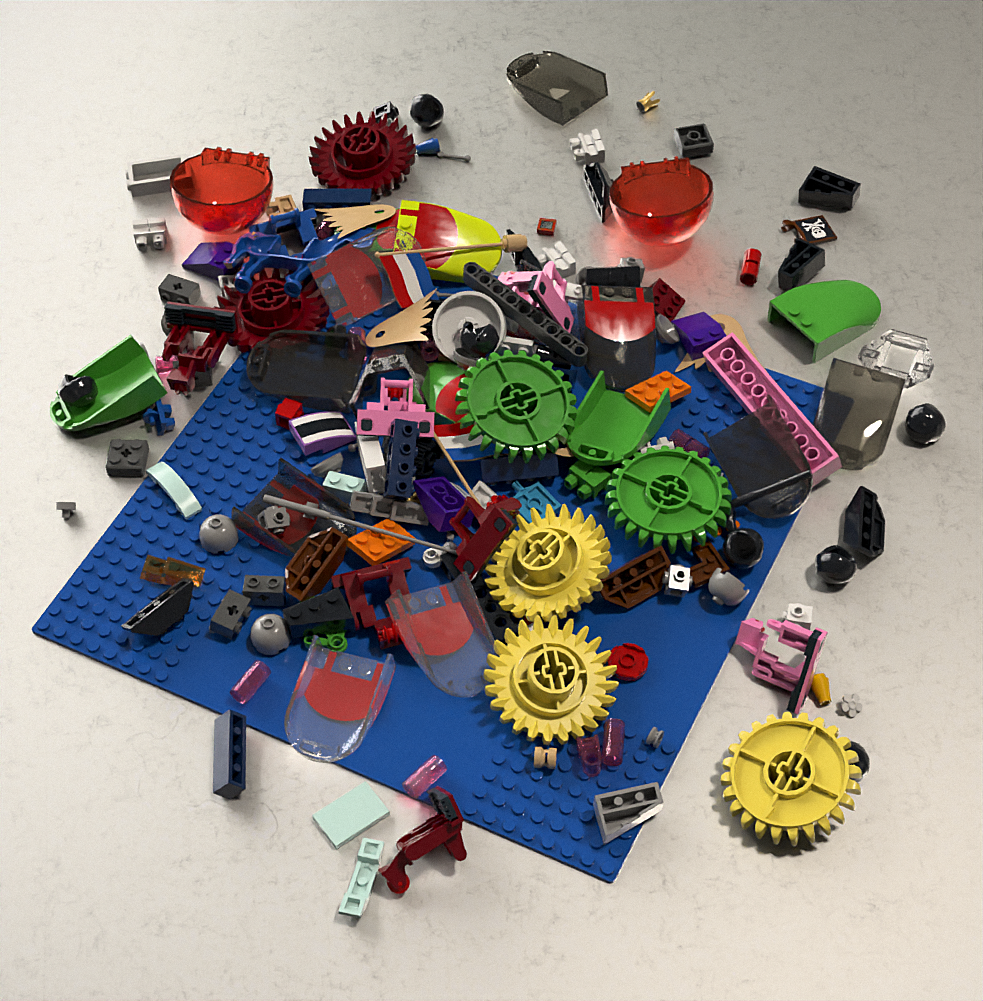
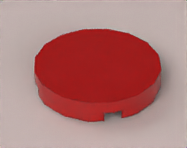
[607,643,649,681]

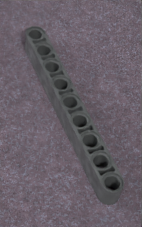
[463,262,588,367]

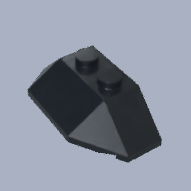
[583,162,619,223]
[843,486,885,557]
[121,578,194,636]

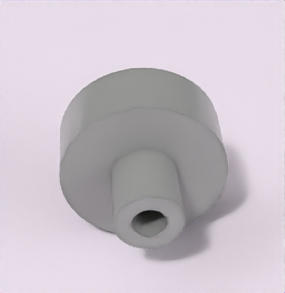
[56,502,76,518]

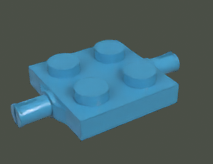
[512,481,562,524]

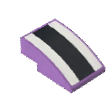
[289,411,357,456]

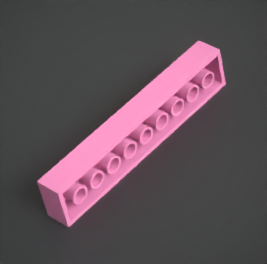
[702,332,842,488]

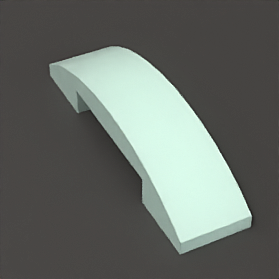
[146,461,202,520]
[339,837,384,918]

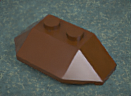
[285,527,349,602]
[600,545,671,609]

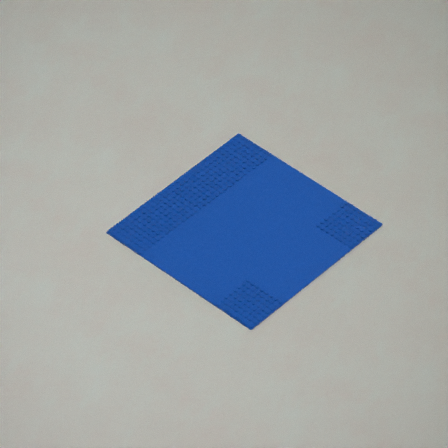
[32,231,854,884]

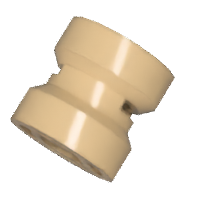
[534,747,557,769]

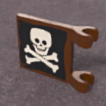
[781,215,837,247]

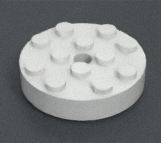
[432,291,507,363]

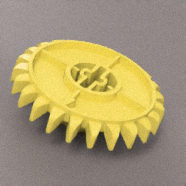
[484,504,612,622]
[483,615,619,745]
[720,712,862,846]

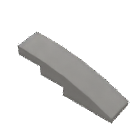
[349,490,429,526]

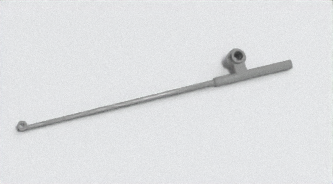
[263,494,457,555]

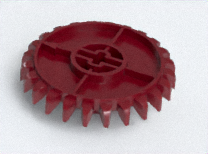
[308,111,416,195]
[214,268,330,358]

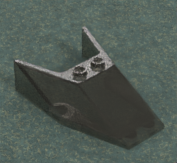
[349,341,430,420]

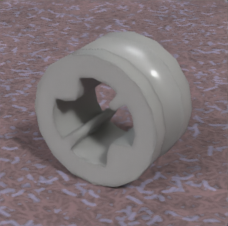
[646,727,664,748]

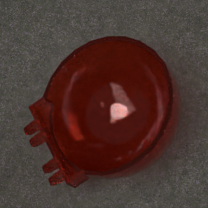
[170,146,274,235]
[609,156,714,247]

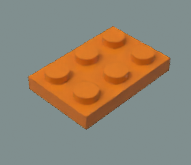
[625,370,691,413]
[347,518,416,566]

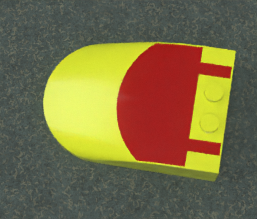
[393,200,502,283]

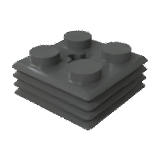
[673,123,714,158]
[105,439,149,476]

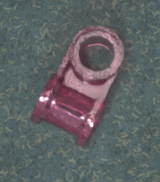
[576,734,602,777]

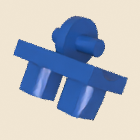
[143,399,175,436]

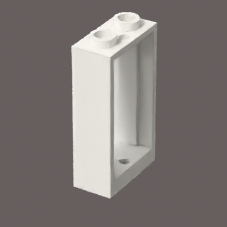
[125,154,192,197]
[354,422,386,494]

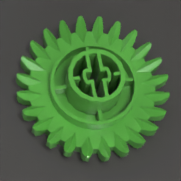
[455,350,578,464]
[605,446,732,554]

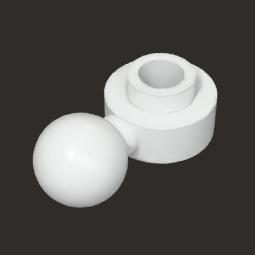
[423,542,457,568]

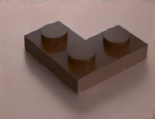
[690,541,730,588]

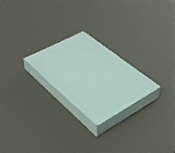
[312,781,390,849]

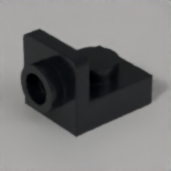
[373,101,399,123]

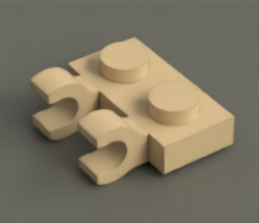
[265,195,296,216]

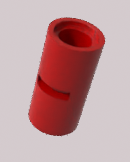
[740,248,762,286]

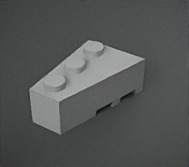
[593,782,663,845]

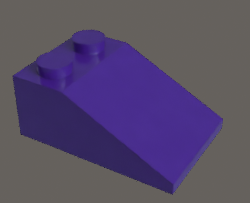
[182,241,244,281]
[671,312,726,361]
[412,476,474,532]

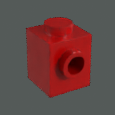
[275,398,304,430]

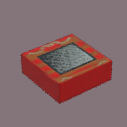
[537,218,557,236]

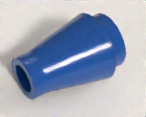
[416,138,441,155]

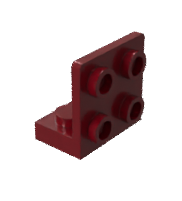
[644,278,686,322]

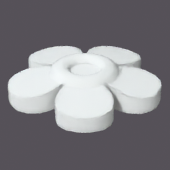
[840,694,862,717]

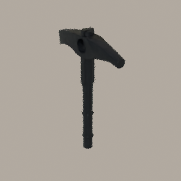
[721,470,812,533]

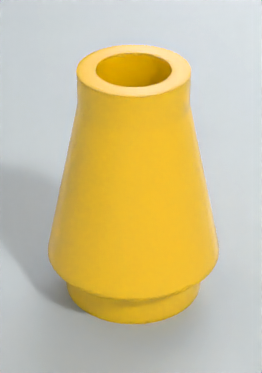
[810,673,832,706]

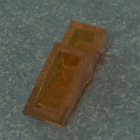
[140,555,206,587]

